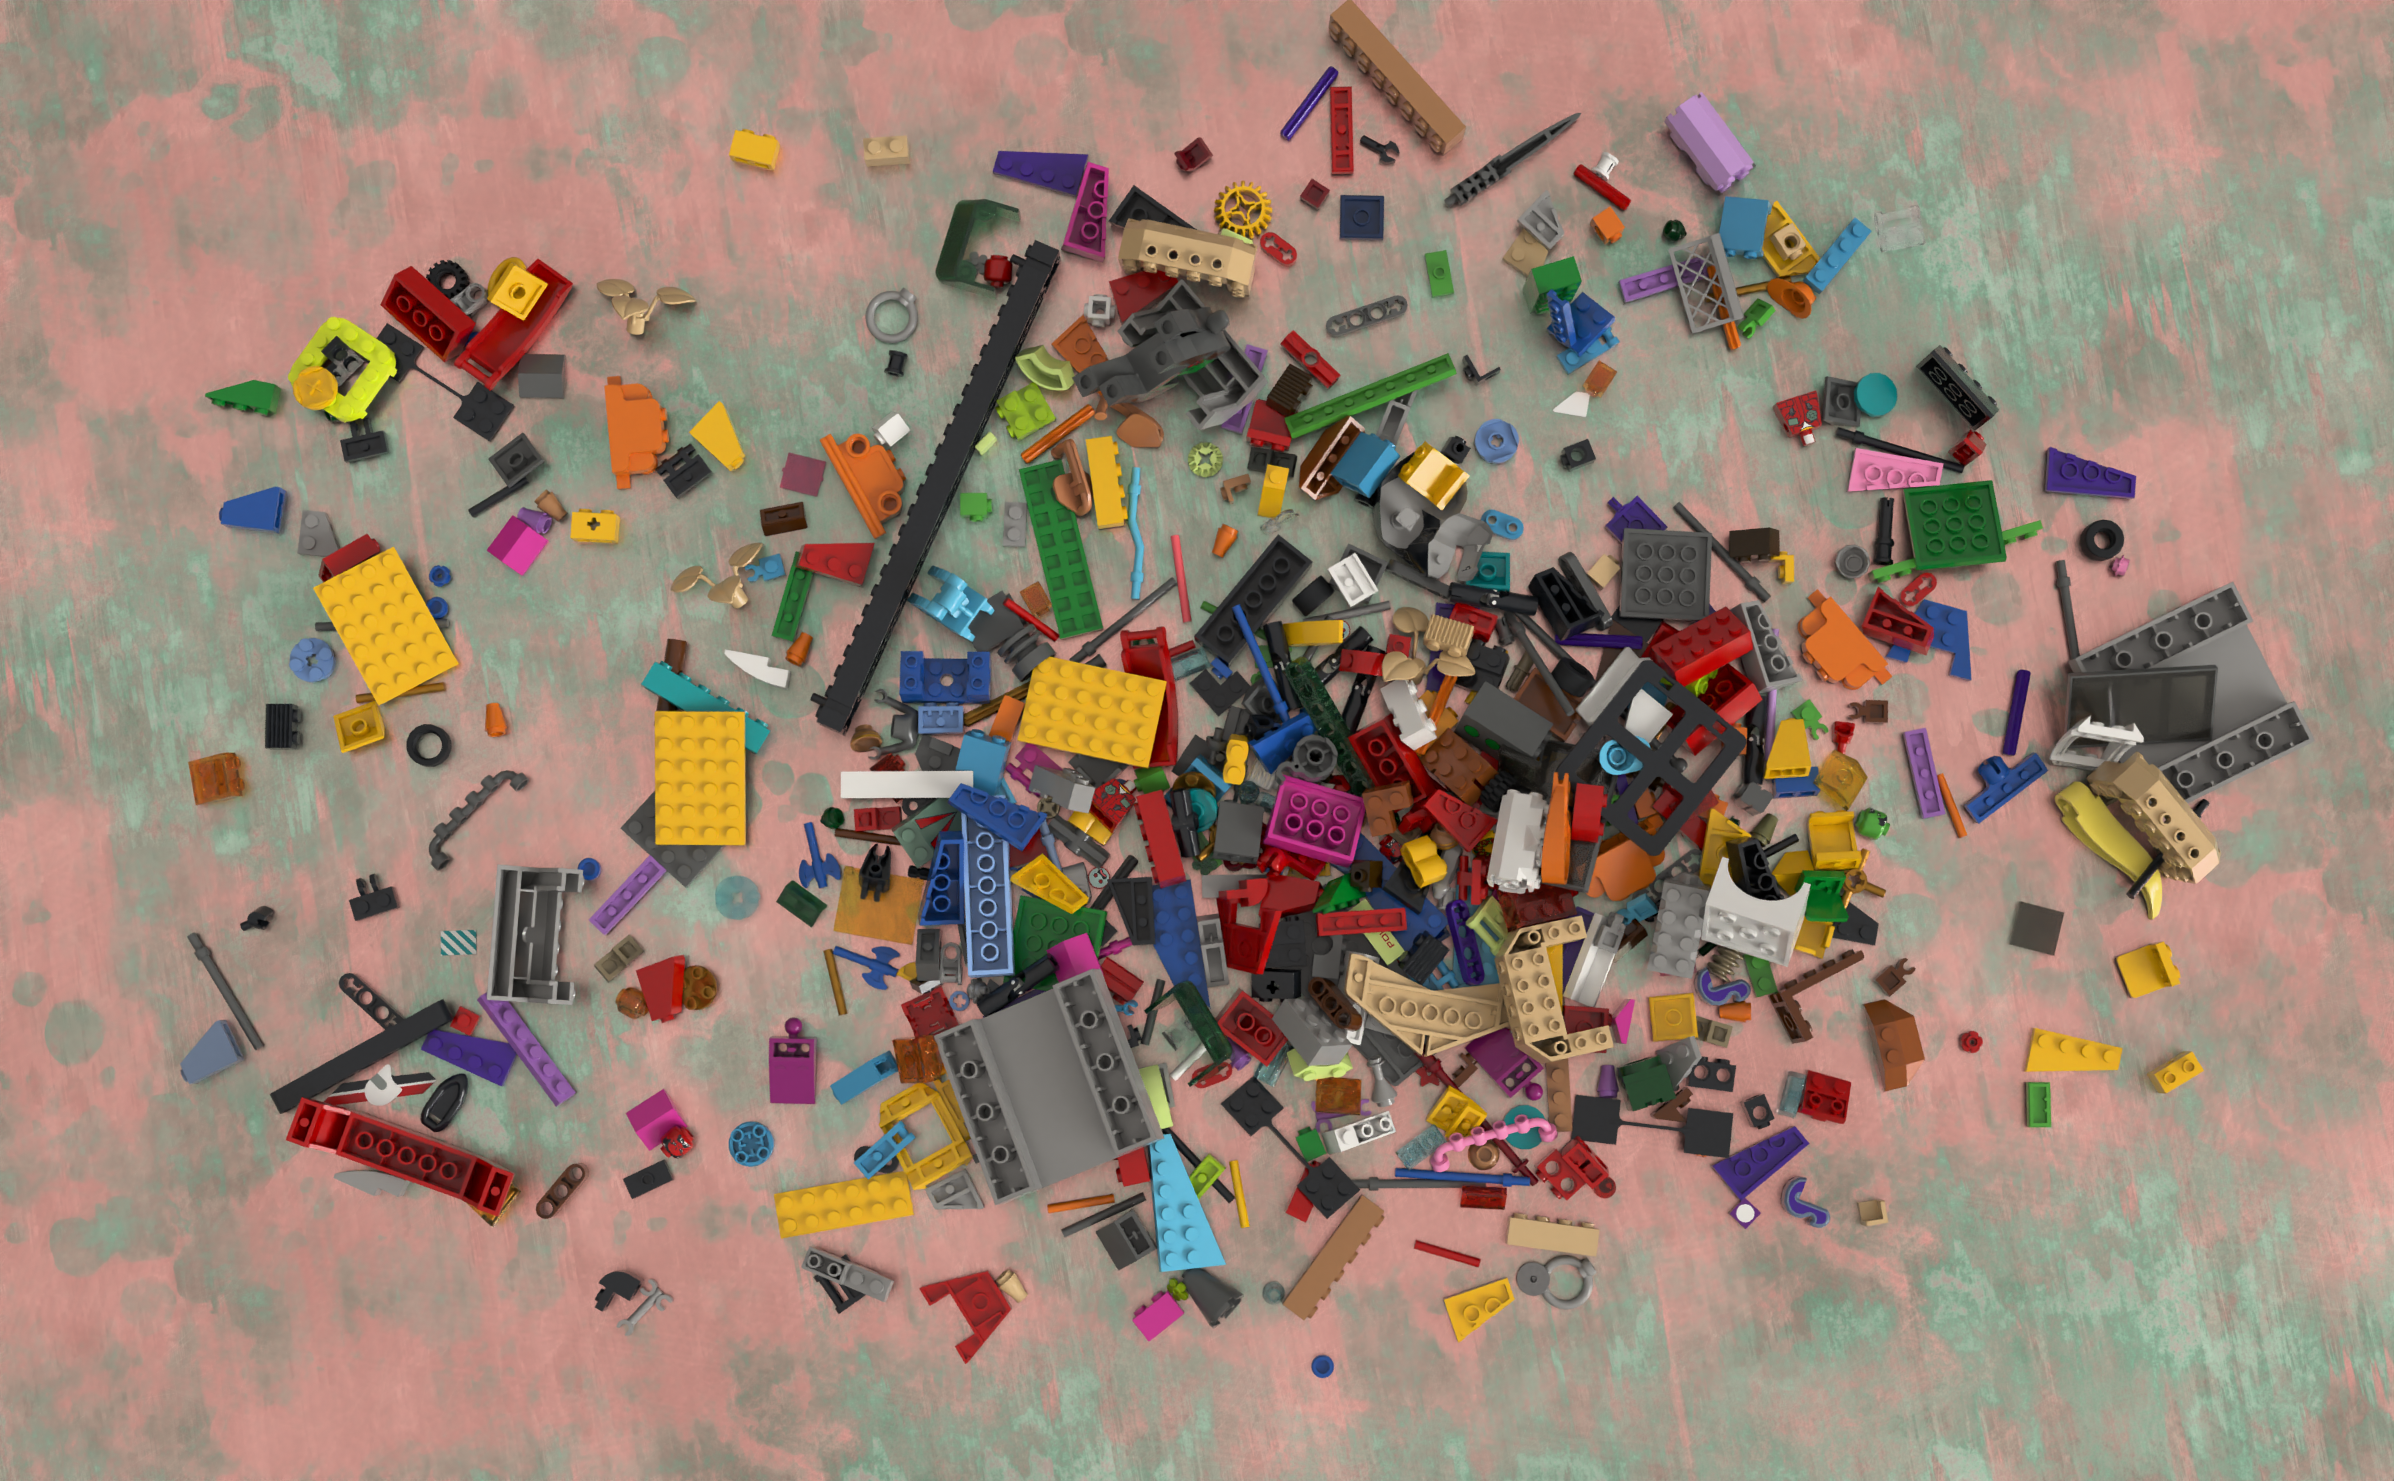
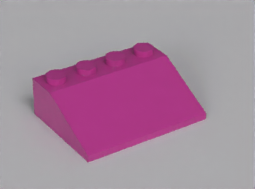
[1263,775,1366,868]

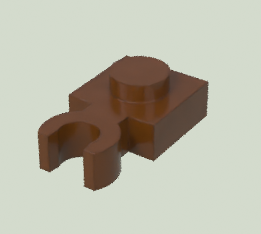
[1849,700,1888,723]
[1874,958,1916,997]

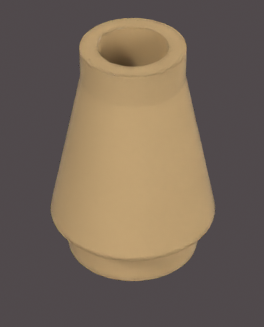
[996,1269,1028,1303]

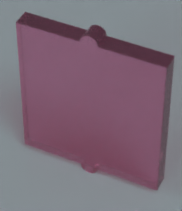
[780,453,826,497]

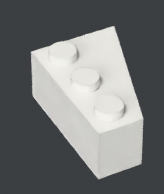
[1380,680,1437,750]

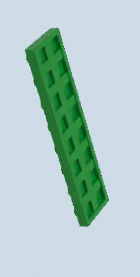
[1019,459,1103,640]

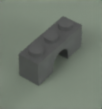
[1311,911,1347,980]

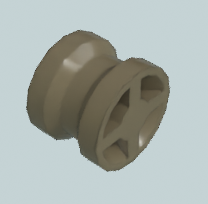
[1037,796,1060,819]

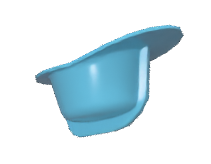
[1599,736,1651,775]

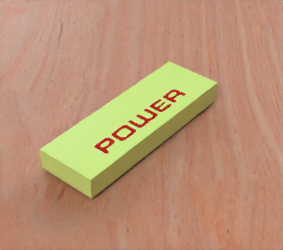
[1349,899,1405,966]

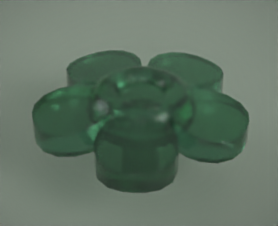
[1192,852,1218,875]

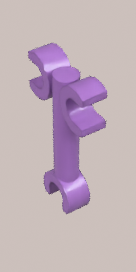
[1311,1099,1372,1133]

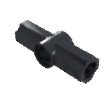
[1169,788,1201,858]

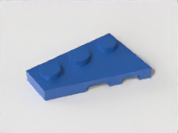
[1248,712,1317,774]

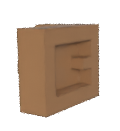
[1220,474,1251,505]

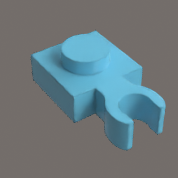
[1616,893,1658,925]

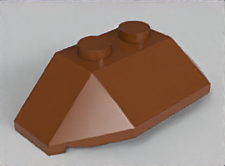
[1299,415,1365,500]
[1863,999,1925,1091]

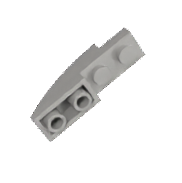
[801,1246,894,1302]

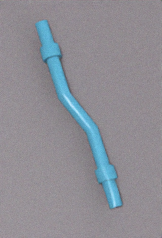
[1127,467,1144,600]

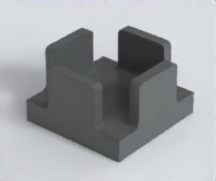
[1068,754,1130,789]

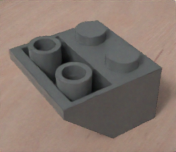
[1096,1208,1157,1271]

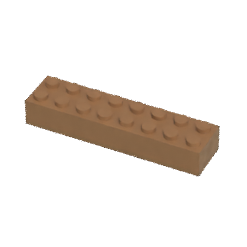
[1329,0,1466,156]

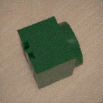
[1617,1055,1676,1111]

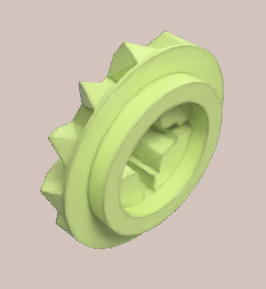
[1188,442,1223,477]

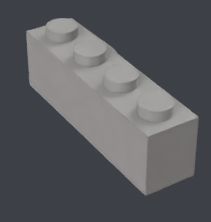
[1730,600,1803,694]

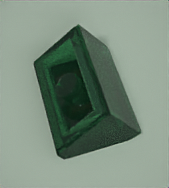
[776,880,827,928]

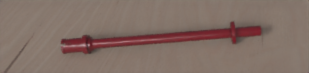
[1413,1044,1539,1186]

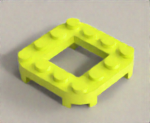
[288,317,397,423]

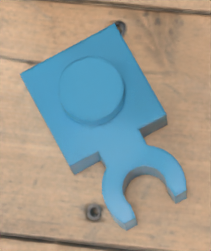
[745,553,786,582]

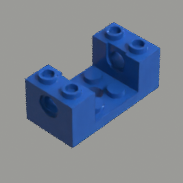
[899,651,992,704]

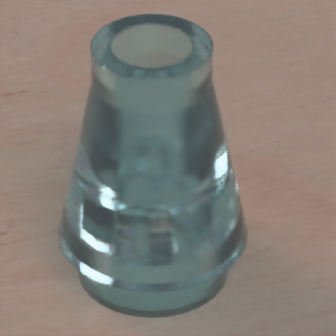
[1238,781,1260,804]
[1262,1282,1285,1305]

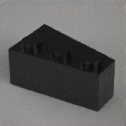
[1528,567,1605,641]
[1107,877,1156,946]

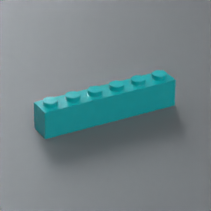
[641,661,770,754]

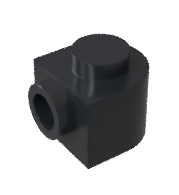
[1440,436,1471,464]
[1244,714,1274,741]

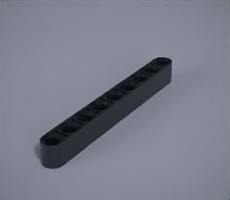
[270,999,454,1114]

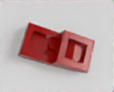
[854,806,902,831]

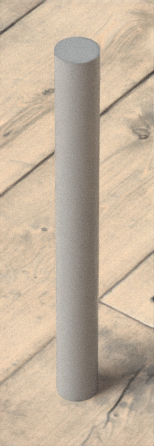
[1303,601,1391,622]

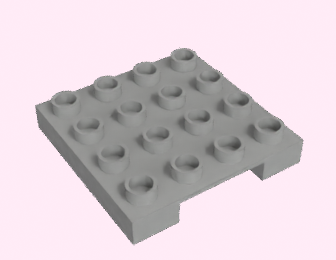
[2068,582,2315,805]
[934,969,1165,1205]

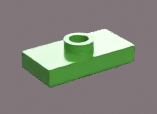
[1424,250,1454,298]
[2026,1082,2051,1127]

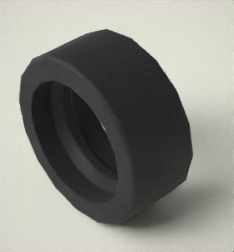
[406,724,451,767]

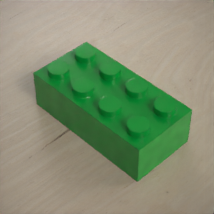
[1522,256,1582,315]

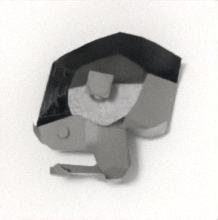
[1374,452,1493,582]

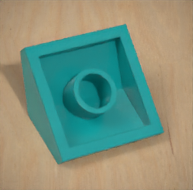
[1465,552,1510,592]

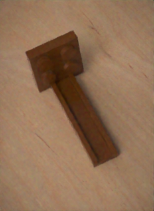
[1768,949,1864,1044]

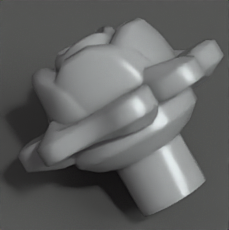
[967,978,990,1004]

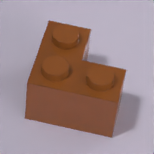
[1362,780,1414,837]

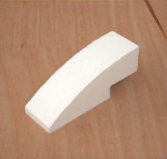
[724,649,791,690]

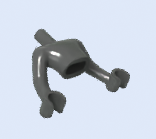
[868,689,932,760]

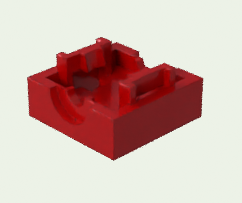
[901,986,960,1045]

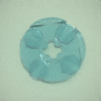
[715,876,761,920]

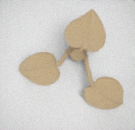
[597,279,696,335]
[670,543,763,609]
[1382,607,1475,685]

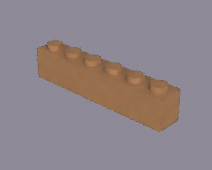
[1282,1194,1385,1320]

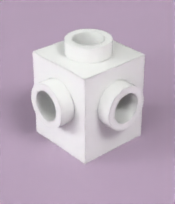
[1084,294,1115,327]

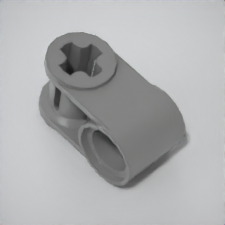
[450,283,489,318]
[1062,862,1092,906]
[939,942,962,985]

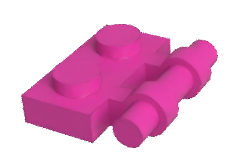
[1005,743,1063,798]

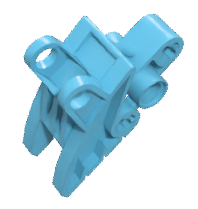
[907,565,995,641]

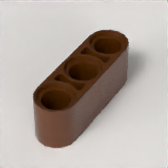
[1308,977,1362,1032]
[536,1163,589,1219]

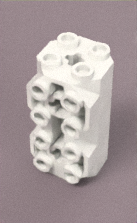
[1487,789,1549,894]

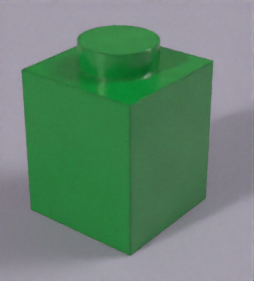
[1295,1126,1327,1162]

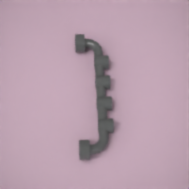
[429,770,529,871]

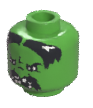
[1855,807,1890,840]

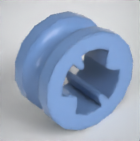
[949,991,970,1011]

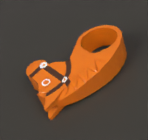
[1541,772,1575,885]

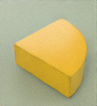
[896,962,917,981]

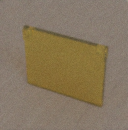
[833,865,924,945]

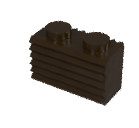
[1266,364,1313,417]

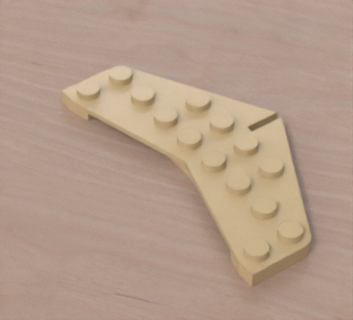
[1344,953,1510,1057]

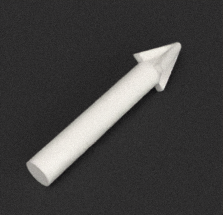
[1170,1030,1221,1081]

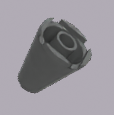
[1182,1268,1244,1328]

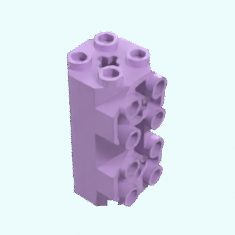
[1664,92,1754,193]

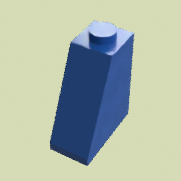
[219,487,286,534]

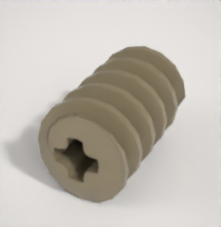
[1707,947,1744,983]

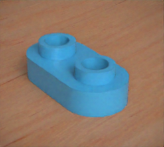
[1480,510,1524,540]

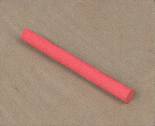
[1171,535,1192,623]

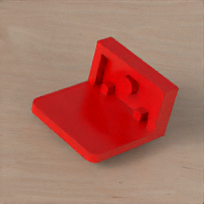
[1246,399,1298,452]

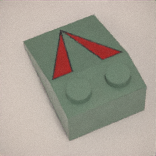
[891,798,962,869]

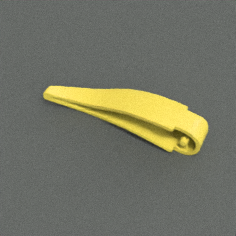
[2055,781,2162,920]

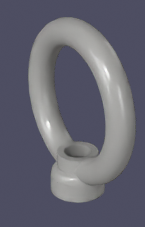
[865,287,918,343]
[1542,1256,1597,1310]

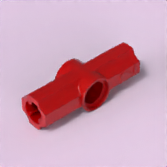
[1280,330,1341,390]

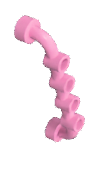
[1430,1114,1558,1172]

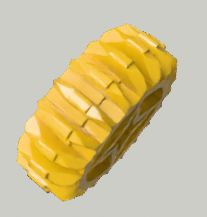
[1213,181,1272,239]

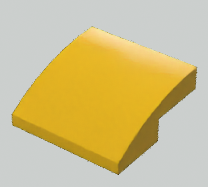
[1426,1085,1487,1138]

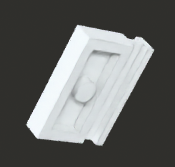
[1327,553,1378,608]

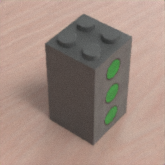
[1454,681,1553,775]

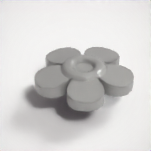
[963,252,988,277]

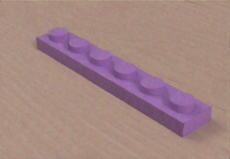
[477,992,576,1107]

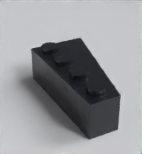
[1109,185,1197,230]
[1726,836,1785,901]

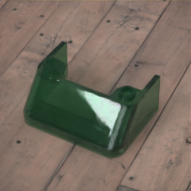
[935,199,1021,299]
[1144,980,1235,1087]

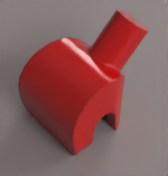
[1832,721,1855,755]
[1329,769,1356,793]

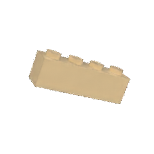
[1505,1213,1600,1257]

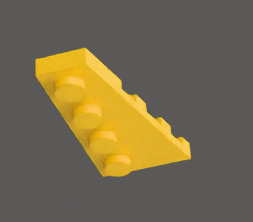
[2024,1028,2123,1072]

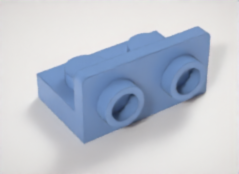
[918,703,964,734]

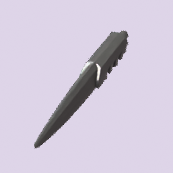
[1444,113,1581,207]

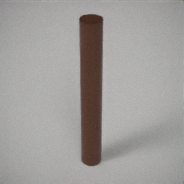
[835,828,901,846]

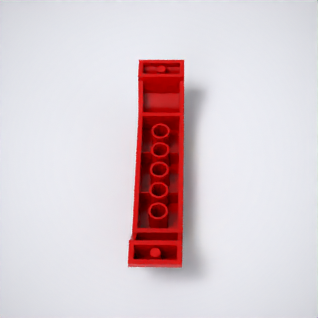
[286,1097,515,1217]

